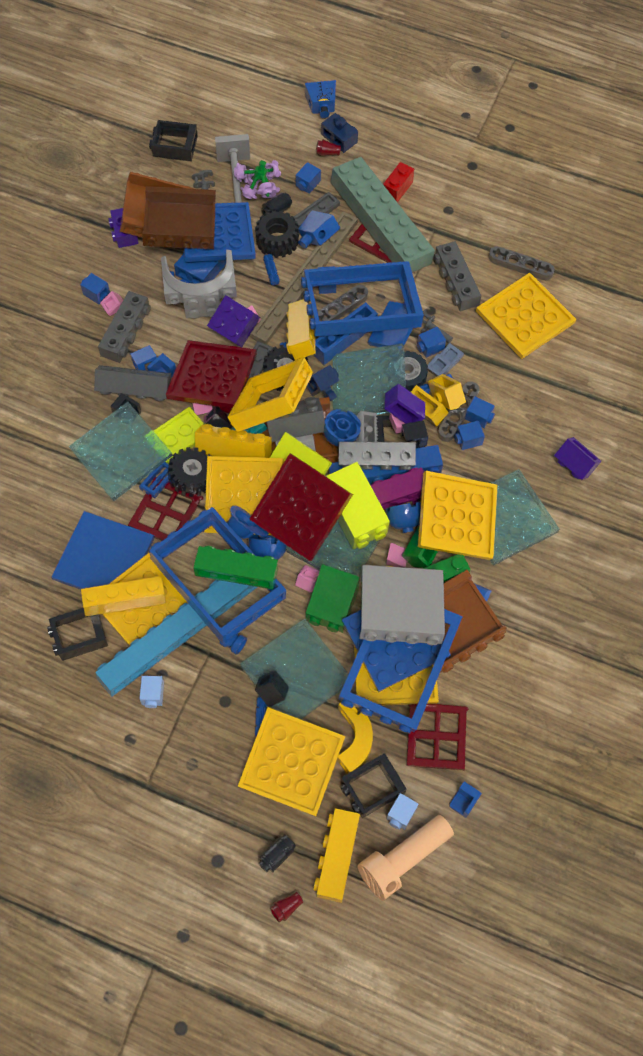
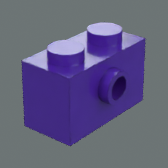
[108,208,139,248]
[384,384,425,424]
[554,437,601,480]

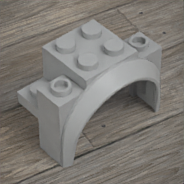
[161,250,237,319]

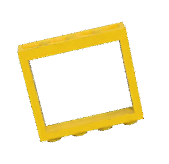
[228,357,313,432]

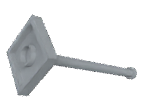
[215,134,250,203]

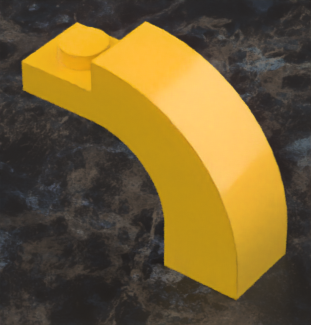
[337,703,373,774]

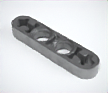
[489,246,554,280]
[317,285,368,321]
[438,382,480,442]

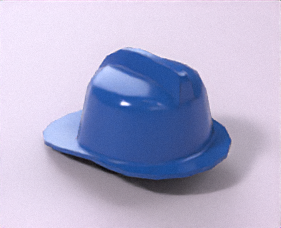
[227,506,269,539]

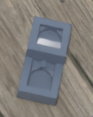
[428,343,464,376]

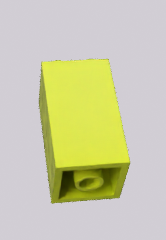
[326,462,390,550]

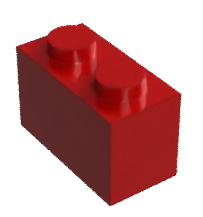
[383,162,415,203]

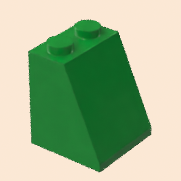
[306,564,360,633]

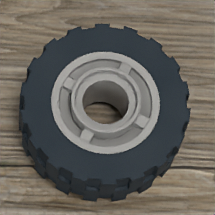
[387,351,428,392]

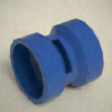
[220,634,247,655]

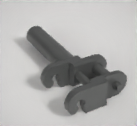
[192,170,215,190]
[421,309,453,343]

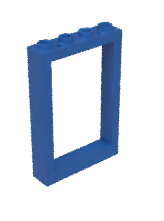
[301,261,424,337]
[149,507,286,644]
[338,609,462,734]

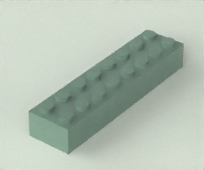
[331,157,435,272]

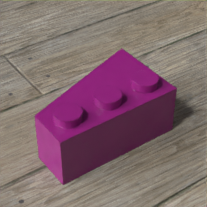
[370,468,424,511]

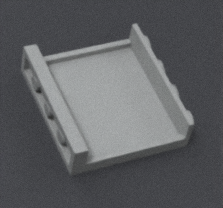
[360,565,445,645]

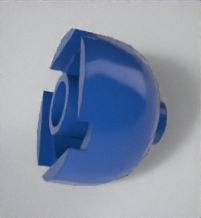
[323,409,361,447]
[385,502,421,533]
[248,534,287,560]

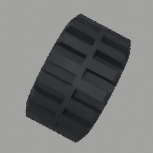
[255,210,299,258]

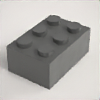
[267,397,325,442]

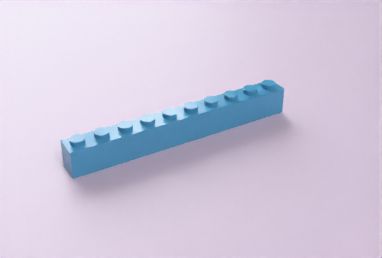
[95,580,258,697]

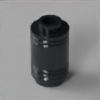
[261,193,292,216]
[258,834,296,873]

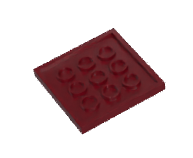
[166,340,257,409]
[250,453,354,561]

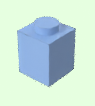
[140,676,164,708]
[387,793,418,830]

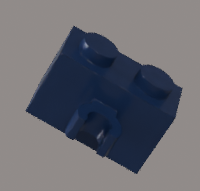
[321,113,358,153]
[306,365,340,401]

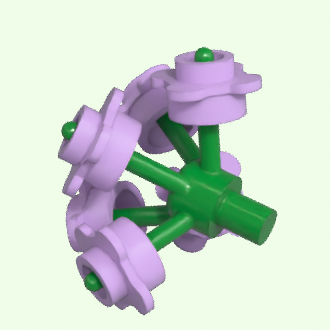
[234,160,281,199]

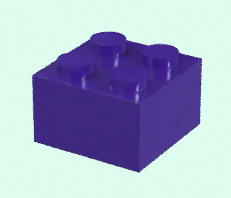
[207,295,260,347]

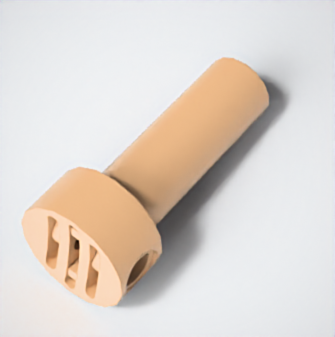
[358,815,454,901]

